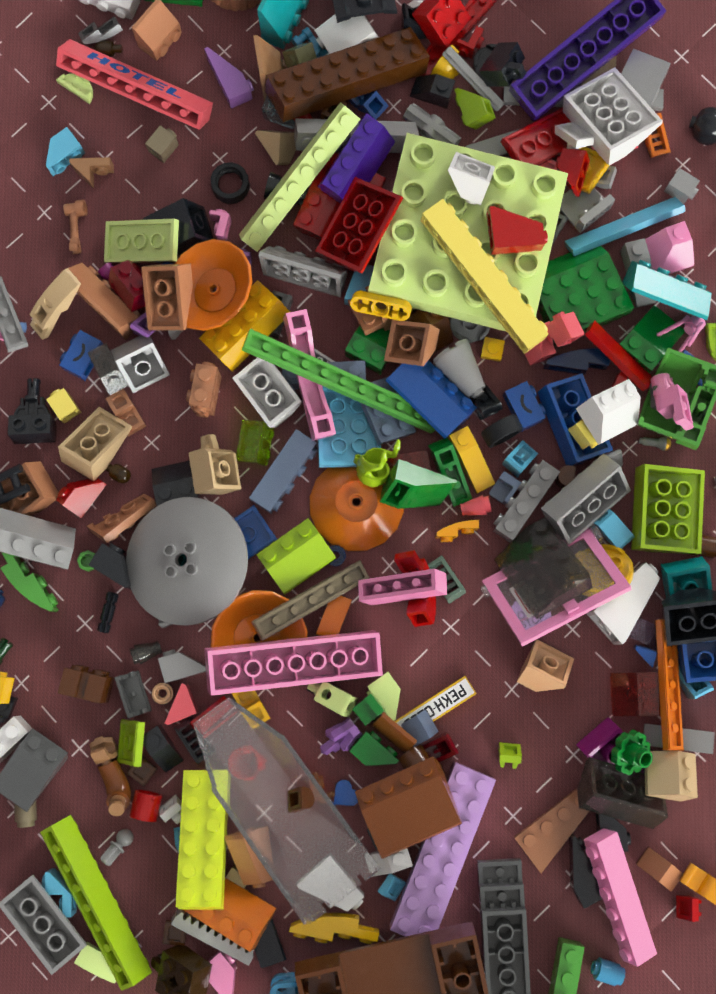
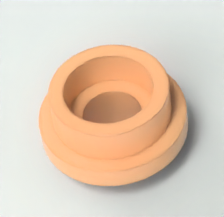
[152,683,173,704]

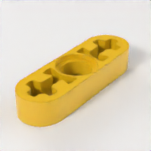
[350,290,412,321]

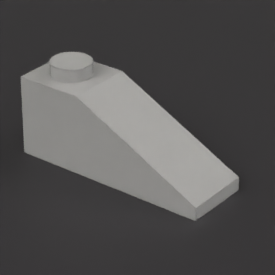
[620,238,656,308]

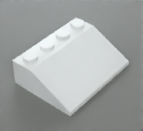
[563,67,663,166]

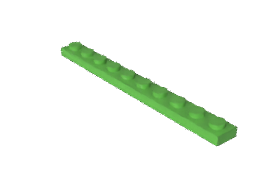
[241,329,435,433]

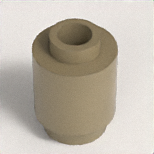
[14,801,37,828]

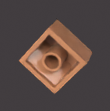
[131,0,182,61]
[384,319,440,366]

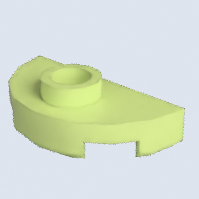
[56,73,93,104]

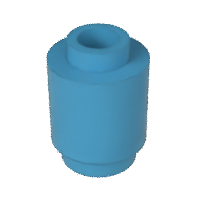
[590,957,625,986]

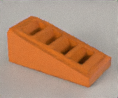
[644,113,671,158]

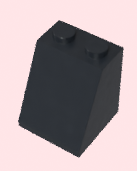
[143,198,214,256]

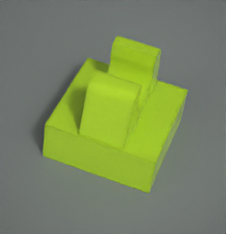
[498,742,522,769]

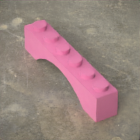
[283,309,336,441]

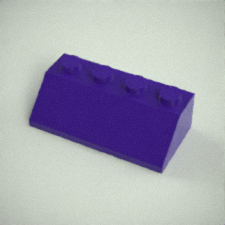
[318,113,395,204]

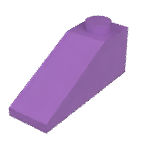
[204,47,254,109]

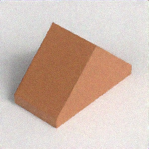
[636,847,683,892]

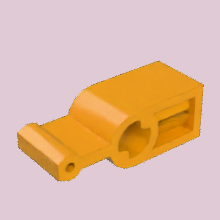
[679,862,716,905]

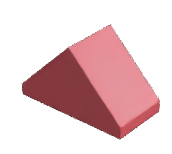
[165,683,199,725]

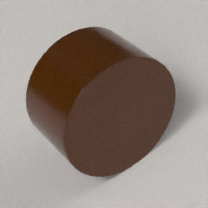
[399,745,430,769]

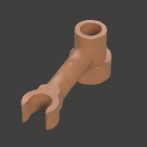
[63,200,88,254]

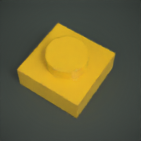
[480,337,505,362]

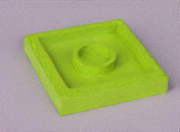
[117,719,145,767]

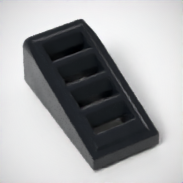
[174,716,216,764]

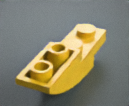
[289,913,379,944]

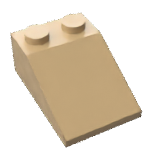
[58,407,132,481]

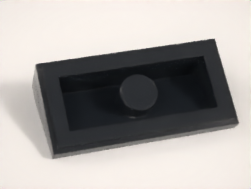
[254,918,286,968]

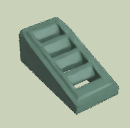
[428,555,466,604]

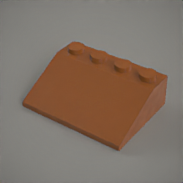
[355,757,462,859]

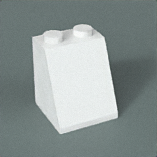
[315,15,379,55]

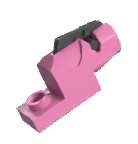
[650,373,694,431]

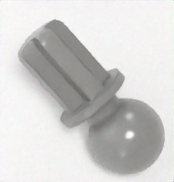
[100,829,134,866]

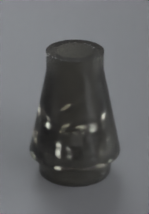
[129,641,162,665]

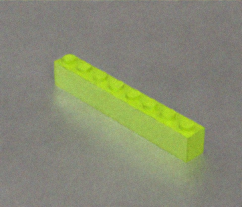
[40,815,152,991]

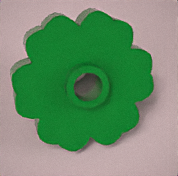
[611,729,653,775]

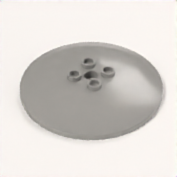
[126,497,248,626]

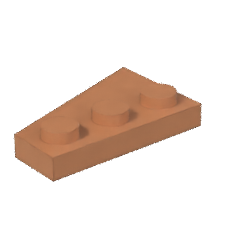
[87,494,156,543]

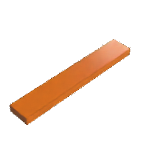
[655,619,684,751]

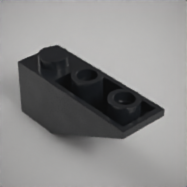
[569,834,602,909]

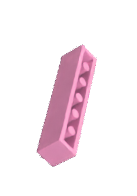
[584,828,657,967]

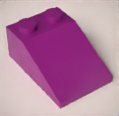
[576,717,645,798]

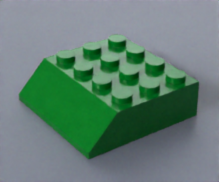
[538,246,634,346]

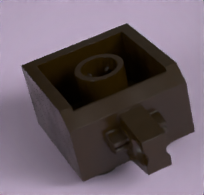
[151,945,212,994]

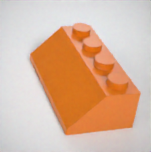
[175,878,277,952]

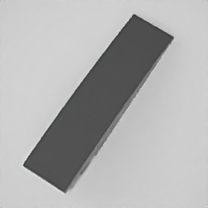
[477,858,531,994]

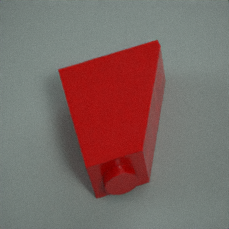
[486,206,548,255]

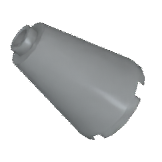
[433,339,485,399]

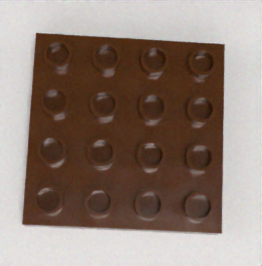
[295,921,489,994]

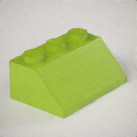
[256,518,336,595]

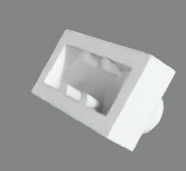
[554,122,594,149]

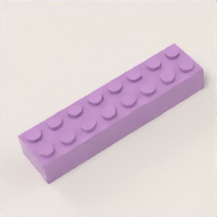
[390,762,496,937]

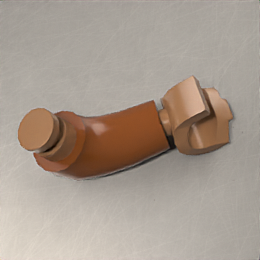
[89,736,132,816]

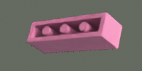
[358,569,447,605]

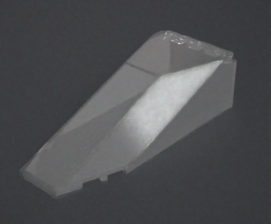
[193,697,381,925]

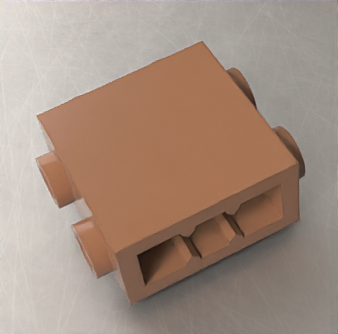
[186,362,222,418]

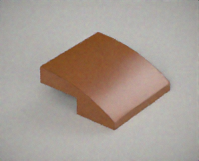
[371,712,417,753]

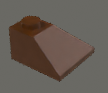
[405,310,454,353]

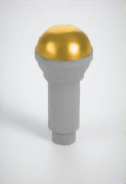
[639,436,671,451]

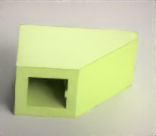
[366,672,401,721]

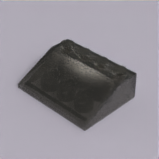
[494,517,593,619]

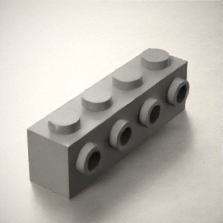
[493,460,560,543]

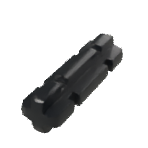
[97,592,119,633]

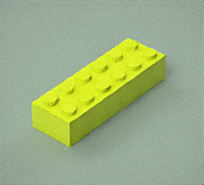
[176,770,229,910]

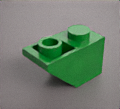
[349,730,399,766]

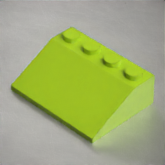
[631,464,705,554]

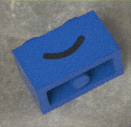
[59,330,105,381]
[502,381,546,432]

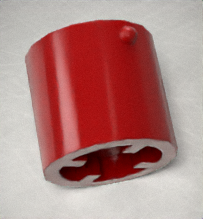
[129,789,163,822]

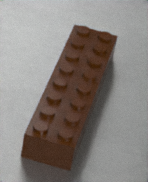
[265,27,430,122]

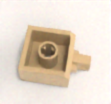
[189,434,241,495]

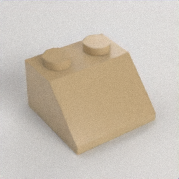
[644,751,698,802]

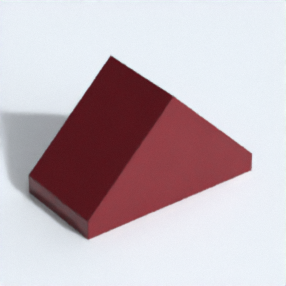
[422,732,459,762]

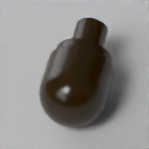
[94,40,123,57]
[105,464,131,484]

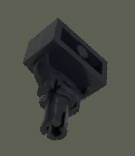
[8,378,56,444]

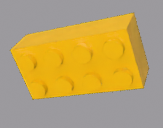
[199,280,290,372]

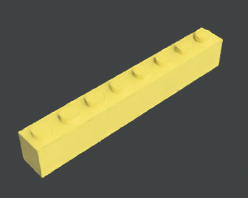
[420,199,549,354]

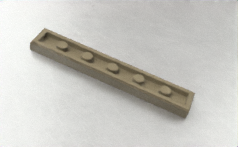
[251,560,370,641]

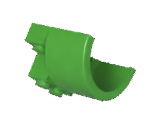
[637,348,716,450]

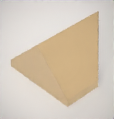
[255,130,296,165]

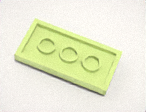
[104,219,179,263]

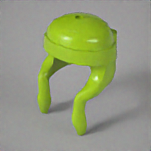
[353,439,401,487]

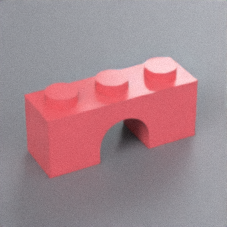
[525,311,584,366]

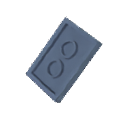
[360,377,416,446]

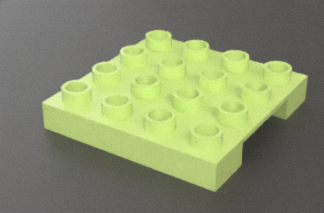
[368,133,568,332]

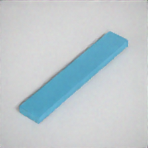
[565,197,685,256]

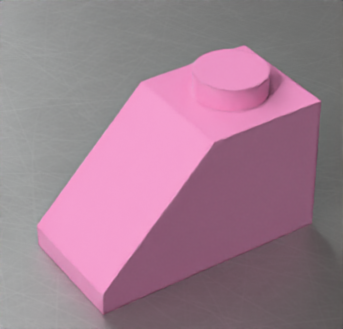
[207,950,236,994]

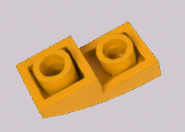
[436,520,479,542]

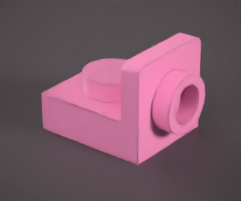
[209,209,232,241]

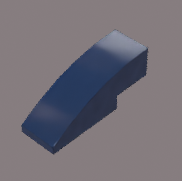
[543,348,610,375]

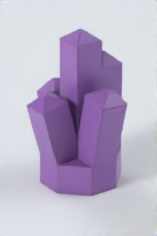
[320,717,363,755]

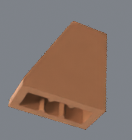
[225,826,274,888]

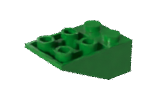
[380,459,457,509]

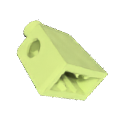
[307,682,359,717]

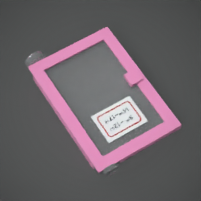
[481,523,631,647]

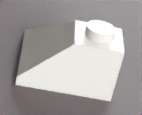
[448,152,495,205]

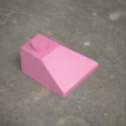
[645,221,694,274]

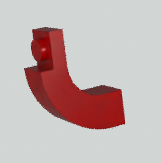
[394,550,436,627]

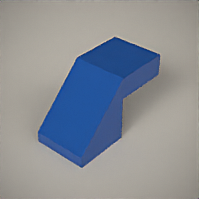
[349,91,389,120]

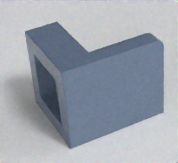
[489,471,522,506]
[401,710,439,747]

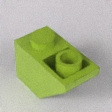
[454,88,496,130]

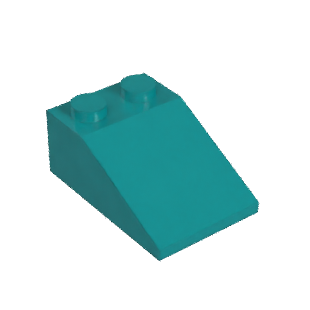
[661,556,712,598]

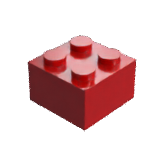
[412,0,471,47]

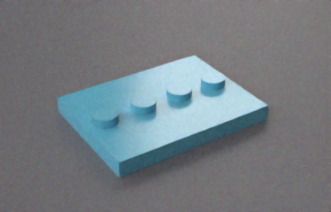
[318,386,381,468]

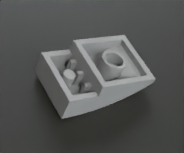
[621,48,671,107]

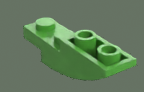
[1,553,58,612]

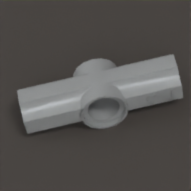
[403,103,461,145]

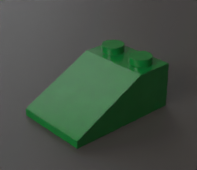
[620,305,685,373]
[345,325,390,375]

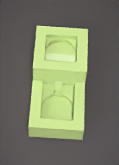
[74,942,116,983]

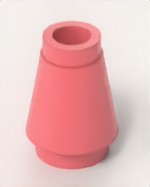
[460,495,492,516]

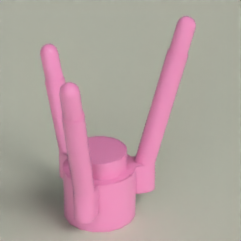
[657,315,706,352]

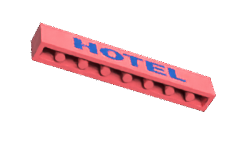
[56,39,213,130]

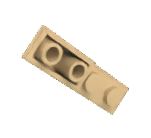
[30,268,81,340]

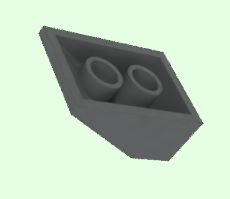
[0,728,68,812]

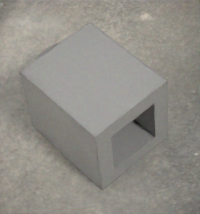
[664,168,700,204]

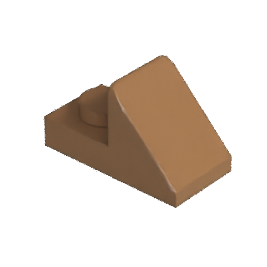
[69,157,114,188]

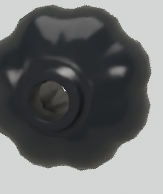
[689,107,716,145]

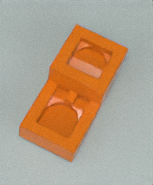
[316,596,352,636]

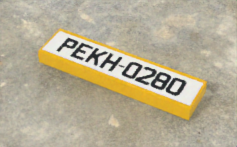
[395,676,476,727]

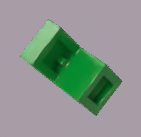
[352,693,385,726]

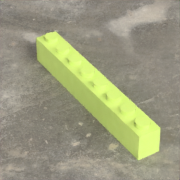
[239,102,360,252]

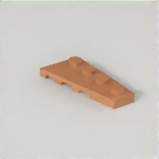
[514,785,596,873]

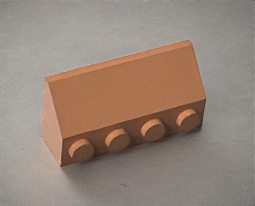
[60,263,141,341]

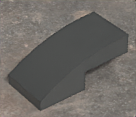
[78,16,123,44]

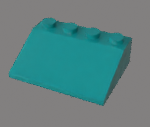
[257,0,309,50]

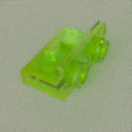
[236,420,274,466]

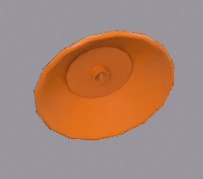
[175,239,252,331]
[310,467,404,551]
[211,590,308,648]

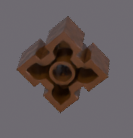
[58,664,115,704]

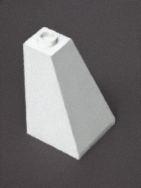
[586,562,660,645]

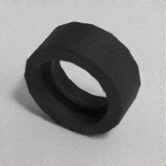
[210,162,250,204]
[481,414,523,448]

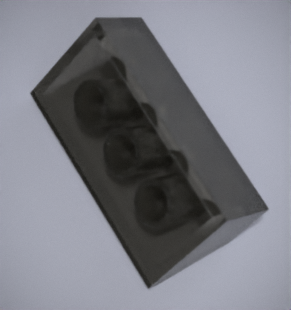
[577,757,668,829]

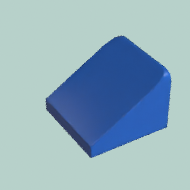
[633,644,657,668]

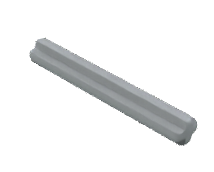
[442,46,504,111]

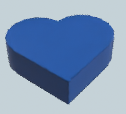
[334,779,358,806]

